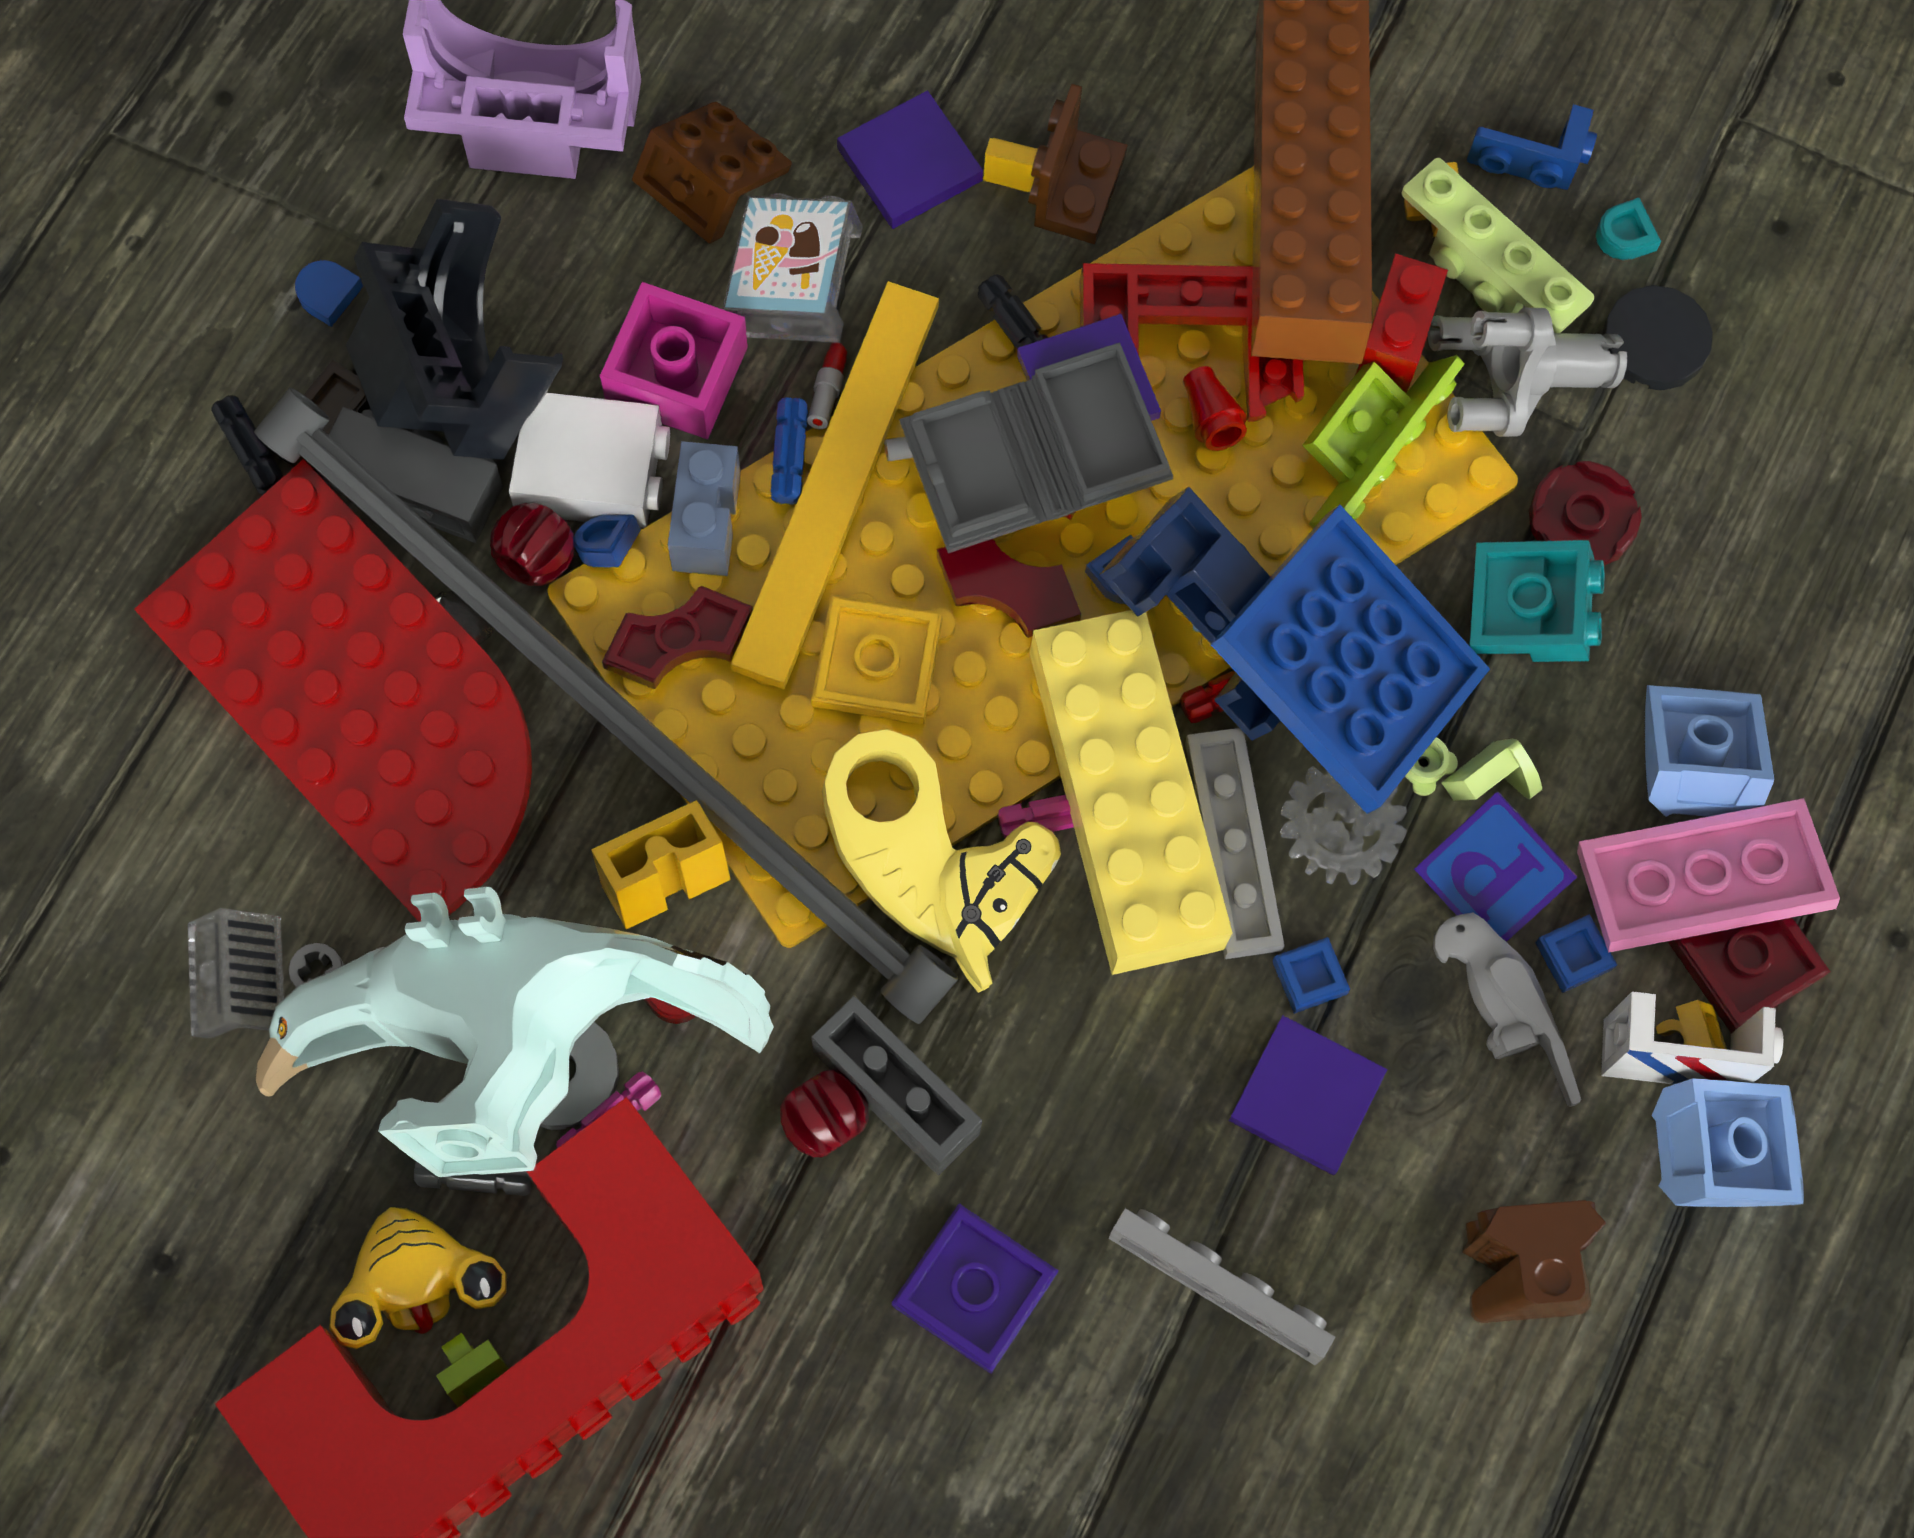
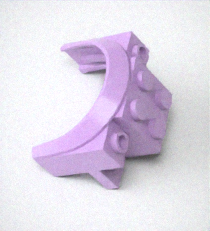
[403,0,641,179]

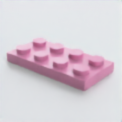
[1577,798,1840,953]

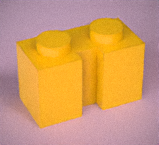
[591,800,731,930]

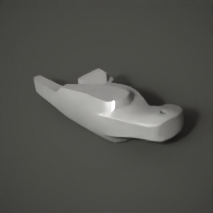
[1433,912,1581,1107]

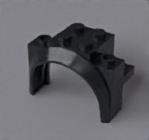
[346,199,563,459]

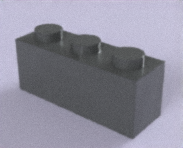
[317,407,503,543]
[812,996,982,1176]

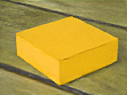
[983,138,1038,192]

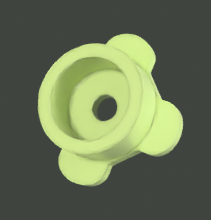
[1405,737,1458,796]

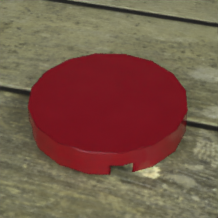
[1528,461,1642,566]

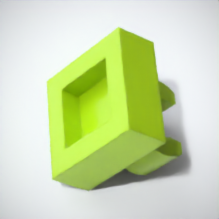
[436,1333,510,1407]

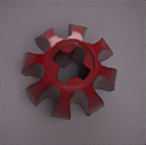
[490,503,574,586]
[780,1070,869,1157]

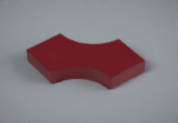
[937,539,1081,638]
[602,586,753,689]

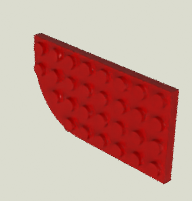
[134,459,532,922]

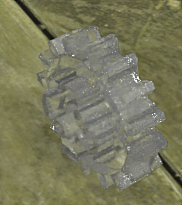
[1280,766,1407,885]

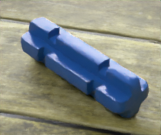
[771,397,808,505]

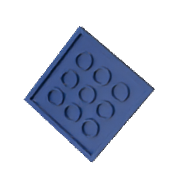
[1210,505,1490,814]

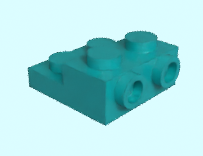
[1470,540,1605,662]

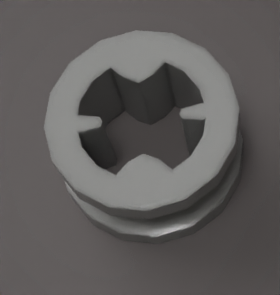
[289,943,345,987]

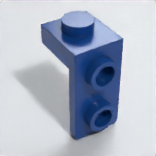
[1467,104,1597,190]

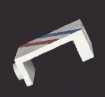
[1601,992,1783,1084]

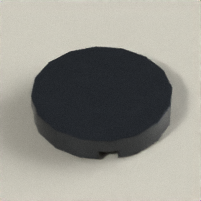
[1602,285,1713,391]

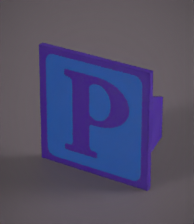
[1414,792,1577,942]

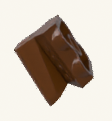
[1462,1200,1606,1323]

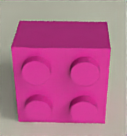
[600,282,748,440]

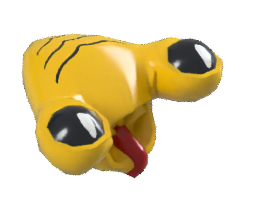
[329,1207,507,1349]

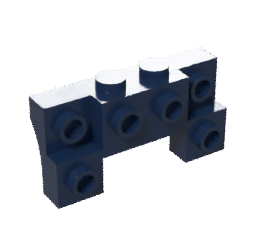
[1099,487,1280,741]

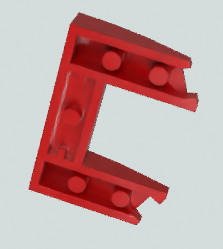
[1080,263,1304,422]

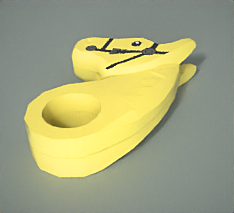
[822,729,1061,993]

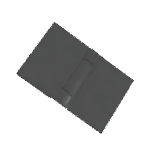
[899,342,1173,553]

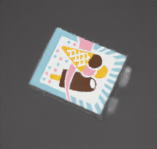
[722,193,863,343]

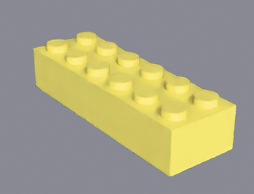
[1029,610,1233,975]

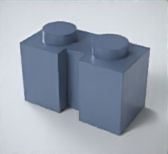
[668,441,741,576]

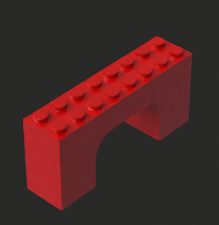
[215,1097,764,1538]

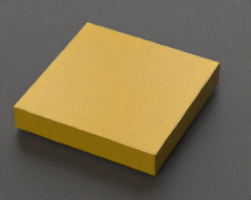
[811,595,942,725]

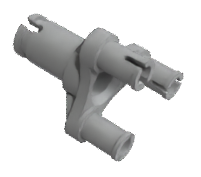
[1428,307,1627,437]

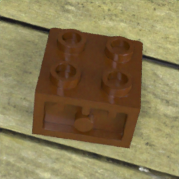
[1028,83,1128,244]
[632,102,792,244]

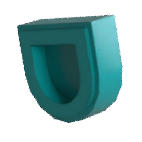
[1596,198,1661,260]

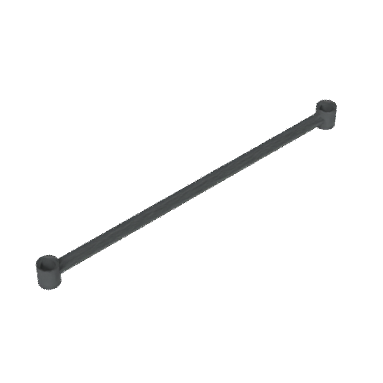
[254,387,959,1024]

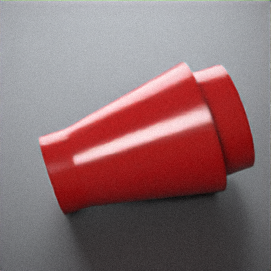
[1183,366,1247,451]

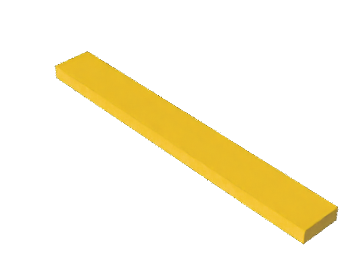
[731,281,939,689]

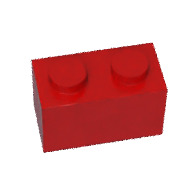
[1355,253,1448,393]

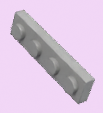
[1185,728,1285,959]
[1108,1208,1335,1365]

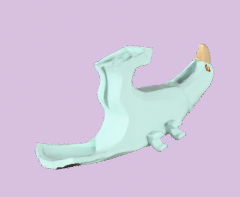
[256,887,774,1177]

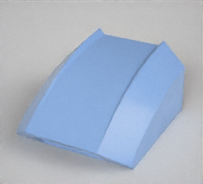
[1645,685,1774,817]
[1652,1078,1804,1207]

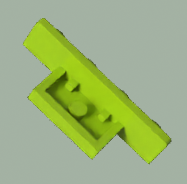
[1302,355,1465,528]

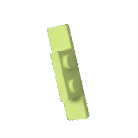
[1402,158,1594,333]

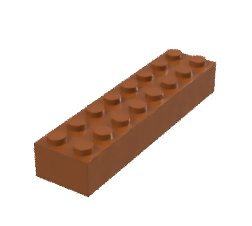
[1251,0,1372,364]

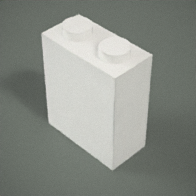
[509,393,670,528]

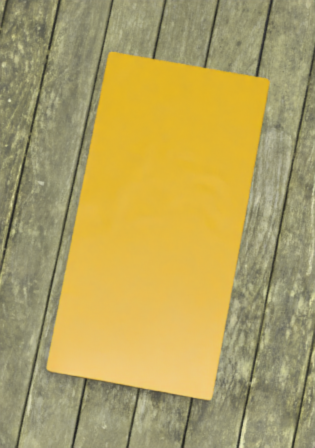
[547,166,1518,948]

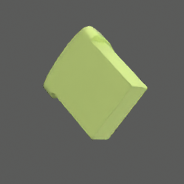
[1441,739,1542,801]

